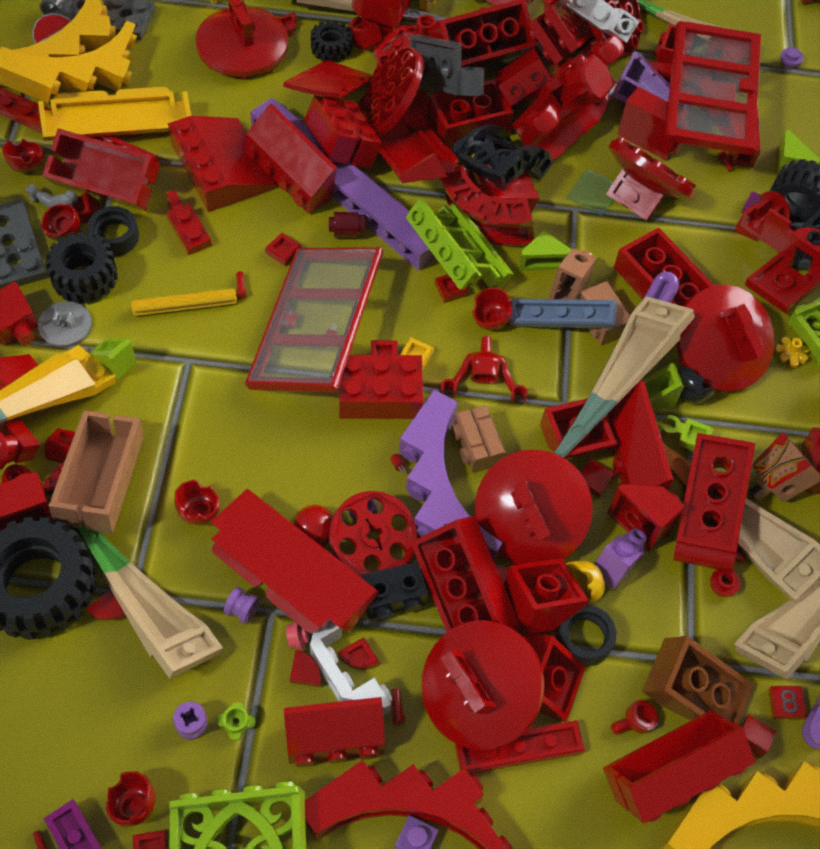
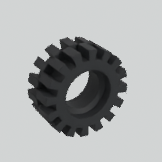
[311,20,352,63]

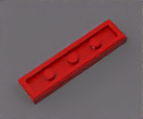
[454,720,585,774]

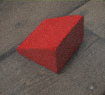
[350,21,382,48]
[73,192,101,224]
[45,428,75,463]
[741,714,776,758]

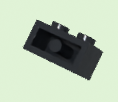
[360,562,428,620]

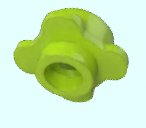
[217,702,255,741]

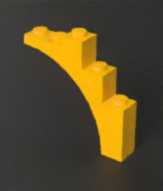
[0,0,116,86]
[0,21,137,103]
[661,761,820,849]

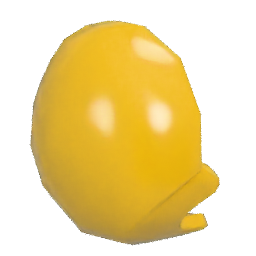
[566,561,605,605]

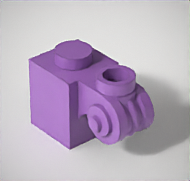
[595,528,647,590]

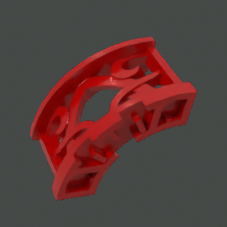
[440,165,534,247]

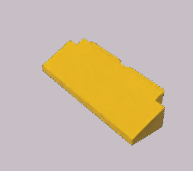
[38,87,191,141]

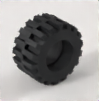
[770,159,820,223]
[45,232,118,304]

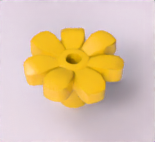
[774,337,809,368]

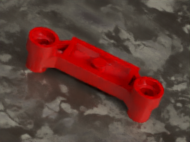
[374,15,435,66]

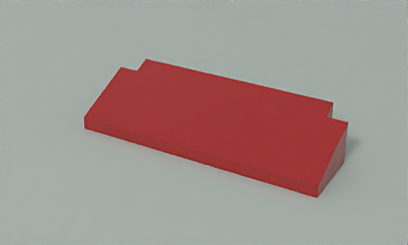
[379,120,459,183]
[211,488,379,633]

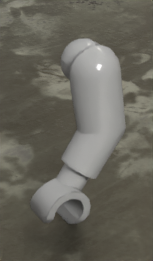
[25,183,78,207]

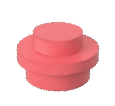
[286,621,310,651]

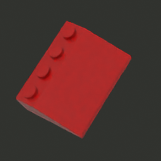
[167,116,277,212]

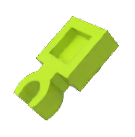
[660,415,714,451]

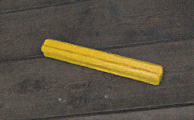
[131,288,237,316]

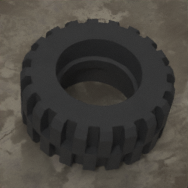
[0,516,96,639]

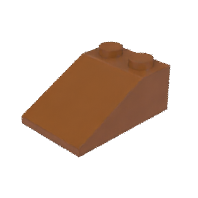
[642,636,754,725]

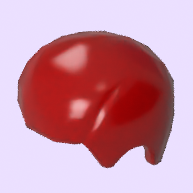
[2,139,44,173]
[40,204,81,241]
[472,287,513,330]
[174,479,220,525]
[293,504,333,547]
[106,771,156,827]

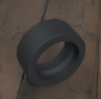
[87,206,139,256]
[556,605,617,667]

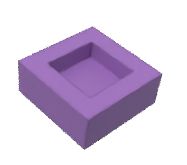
[394,815,439,849]

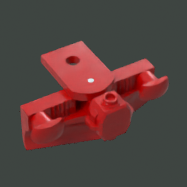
[512,33,624,161]

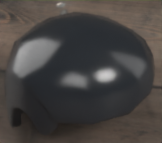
[677,365,715,404]

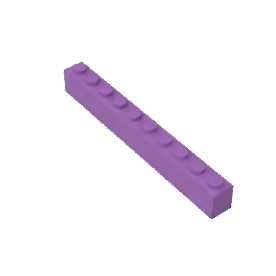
[250,97,435,271]

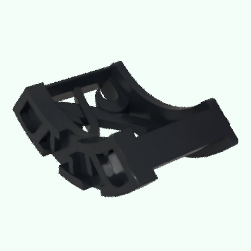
[452,124,554,190]

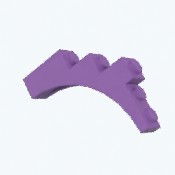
[399,390,503,563]

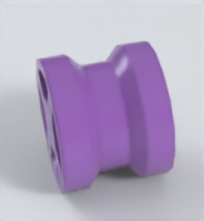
[223,586,260,624]
[173,702,208,740]

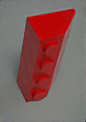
[245,104,337,214]
[606,381,674,491]
[411,516,521,632]

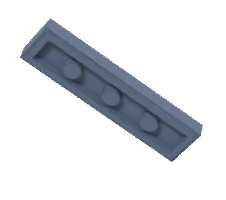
[509,299,617,328]

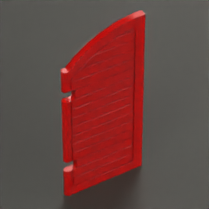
[283,60,374,99]

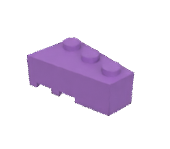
[612,51,690,112]

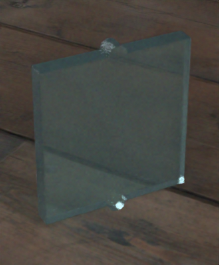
[567,169,614,216]

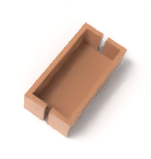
[49,410,144,534]

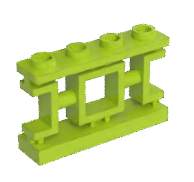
[406,199,514,289]

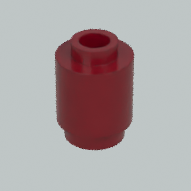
[329,212,365,238]

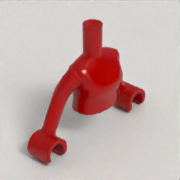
[440,336,528,403]

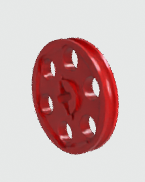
[329,491,417,576]

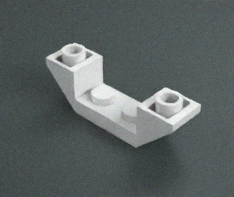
[559,0,640,43]
[310,621,393,716]

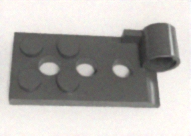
[40,0,156,40]
[410,34,484,96]
[0,199,48,289]

